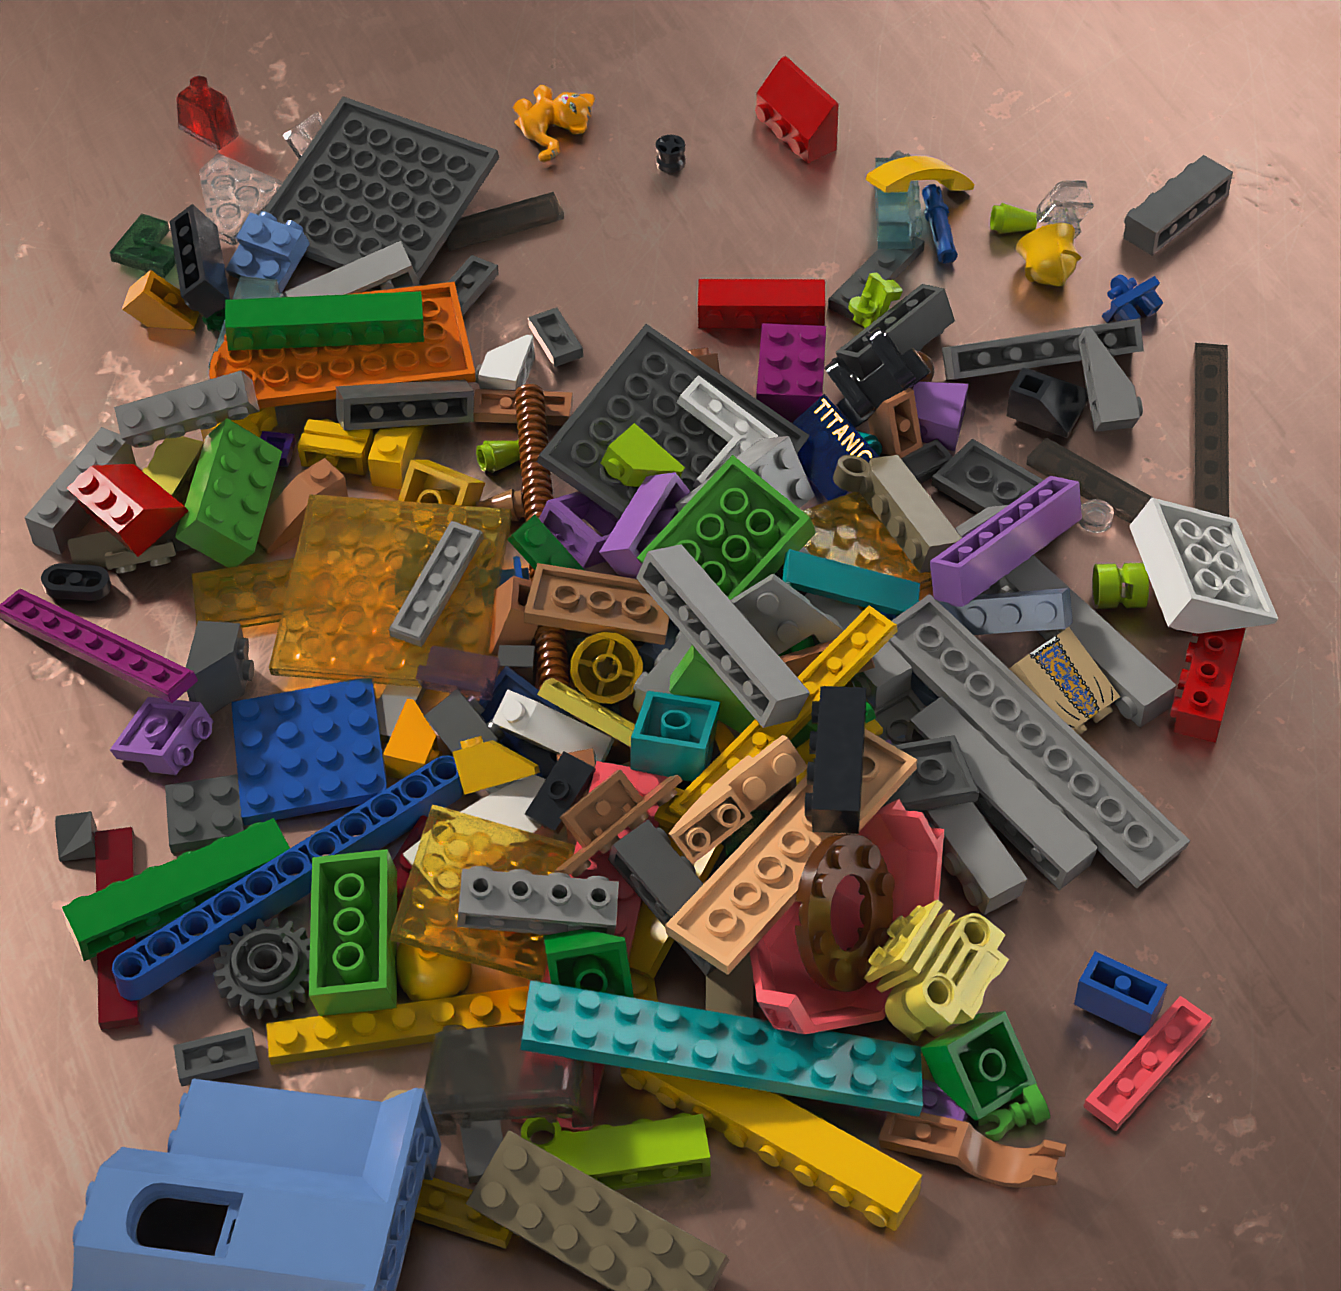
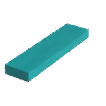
[782,549,920,616]

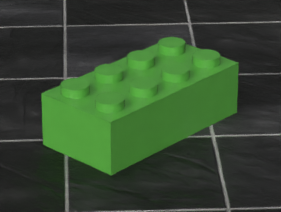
[175,418,282,570]
[309,849,397,1016]

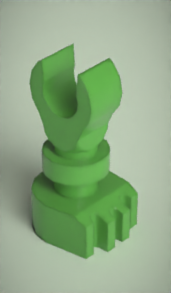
[978,1083,1050,1141]

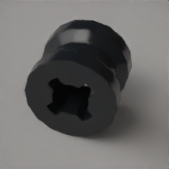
[656,135,686,173]

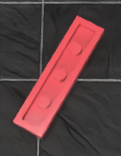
[1084,995,1213,1131]

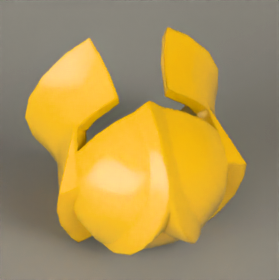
[1016,223,1082,286]

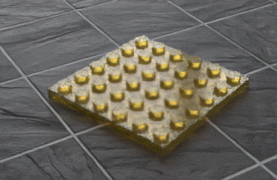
[269,494,512,692]

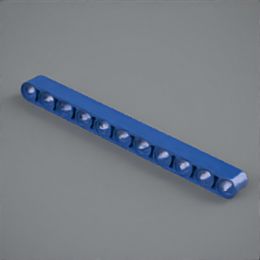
[112,755,464,1001]

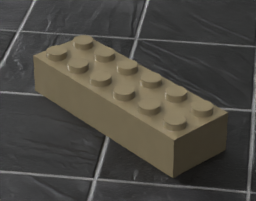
[466,1130,729,1291]

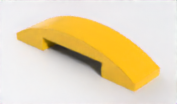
[865,156,975,193]

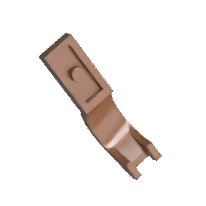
[878,1112,1067,1188]

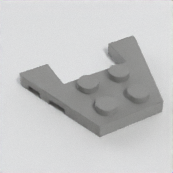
[730,574,845,655]

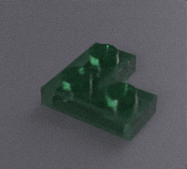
[109,213,176,278]

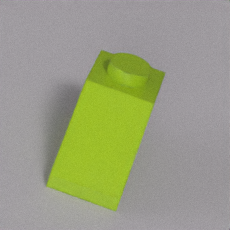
[600,423,685,487]

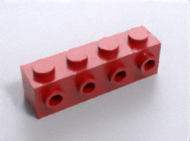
[1170,628,1246,743]

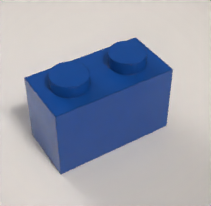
[1074,951,1168,1037]

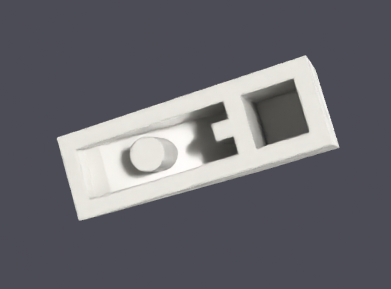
[492,689,615,762]

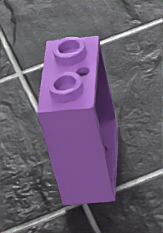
[539,491,619,569]

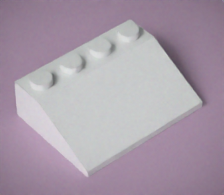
[1129,498,1278,634]

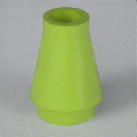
[990,203,1038,234]
[476,440,520,473]

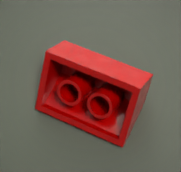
[755,56,839,164]
[66,464,188,557]

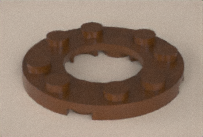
[795,834,895,992]

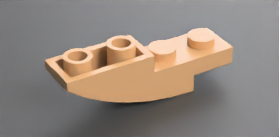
[669,735,807,865]

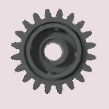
[213,918,310,1019]

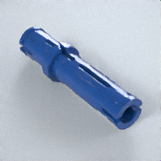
[922,184,958,264]

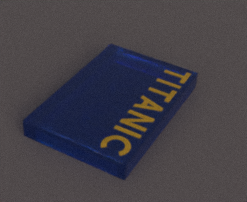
[792,393,880,506]

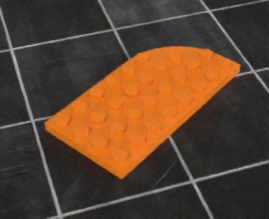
[209,282,476,409]

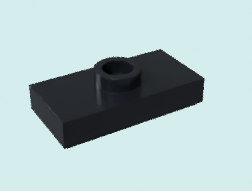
[525,751,596,835]

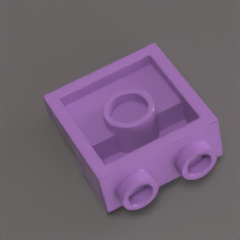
[110,697,214,775]

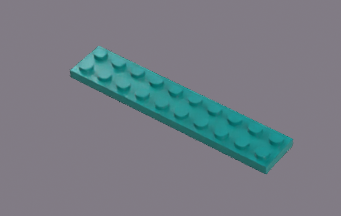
[520,980,923,1117]

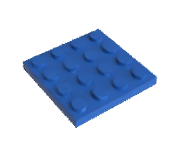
[231,676,388,826]

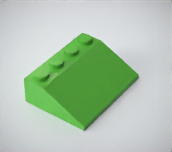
[637,455,816,600]

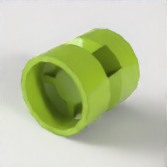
[1092,562,1149,609]

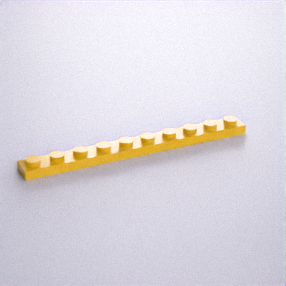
[266,971,658,1065]

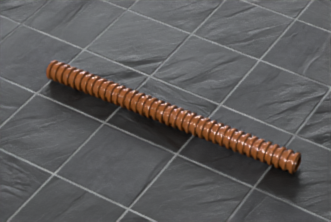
[514,384,571,690]

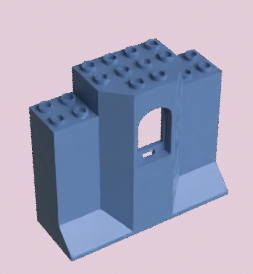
[71,1079,441,1291]

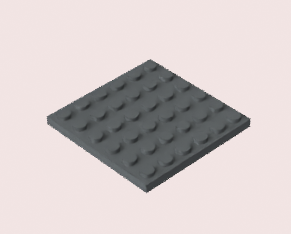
[264,96,499,281]
[537,324,810,519]

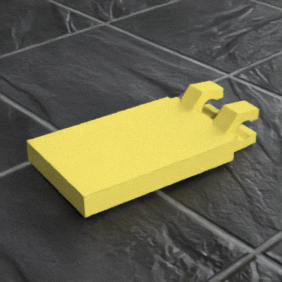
[537,678,636,747]

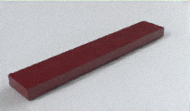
[95,827,140,1030]

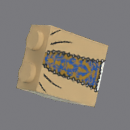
[1009,627,1120,735]

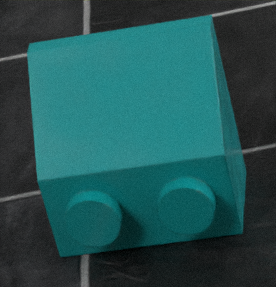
[630,691,720,782]

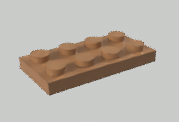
[524,563,670,645]

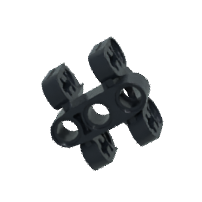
[824,327,931,429]

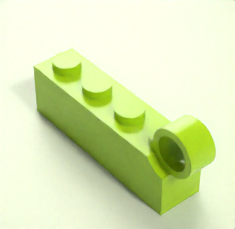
[521,1113,711,1190]

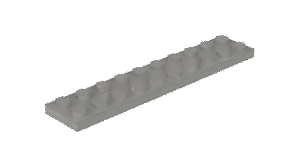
[889,594,1190,888]

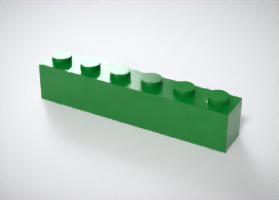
[225,291,424,351]
[62,818,290,961]

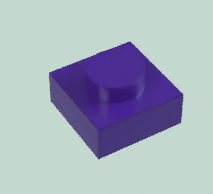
[260,431,296,467]

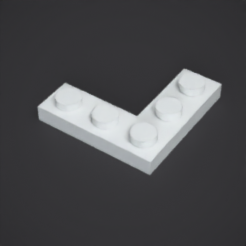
[676,375,778,488]

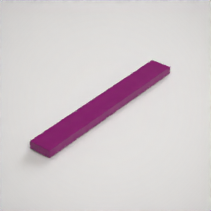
[0,588,198,703]

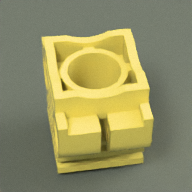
[864,899,1009,1042]

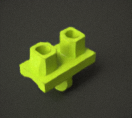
[848,272,903,328]

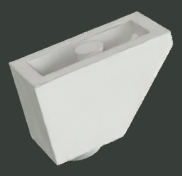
[475,335,535,390]

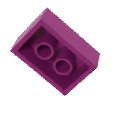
[756,323,826,423]

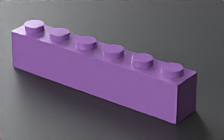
[930,476,1082,607]

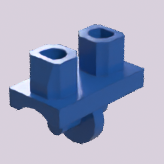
[1102,275,1163,323]

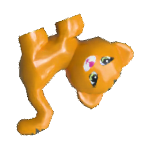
[512,84,595,163]

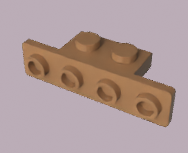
[555,769,683,878]

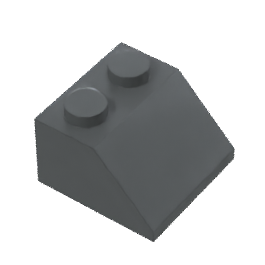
[185,621,254,716]

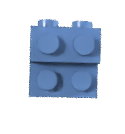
[225,211,310,294]

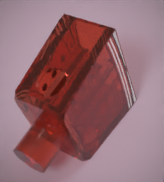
[176,76,239,151]

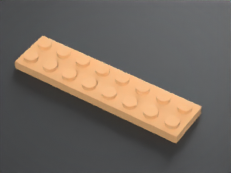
[665,729,917,975]

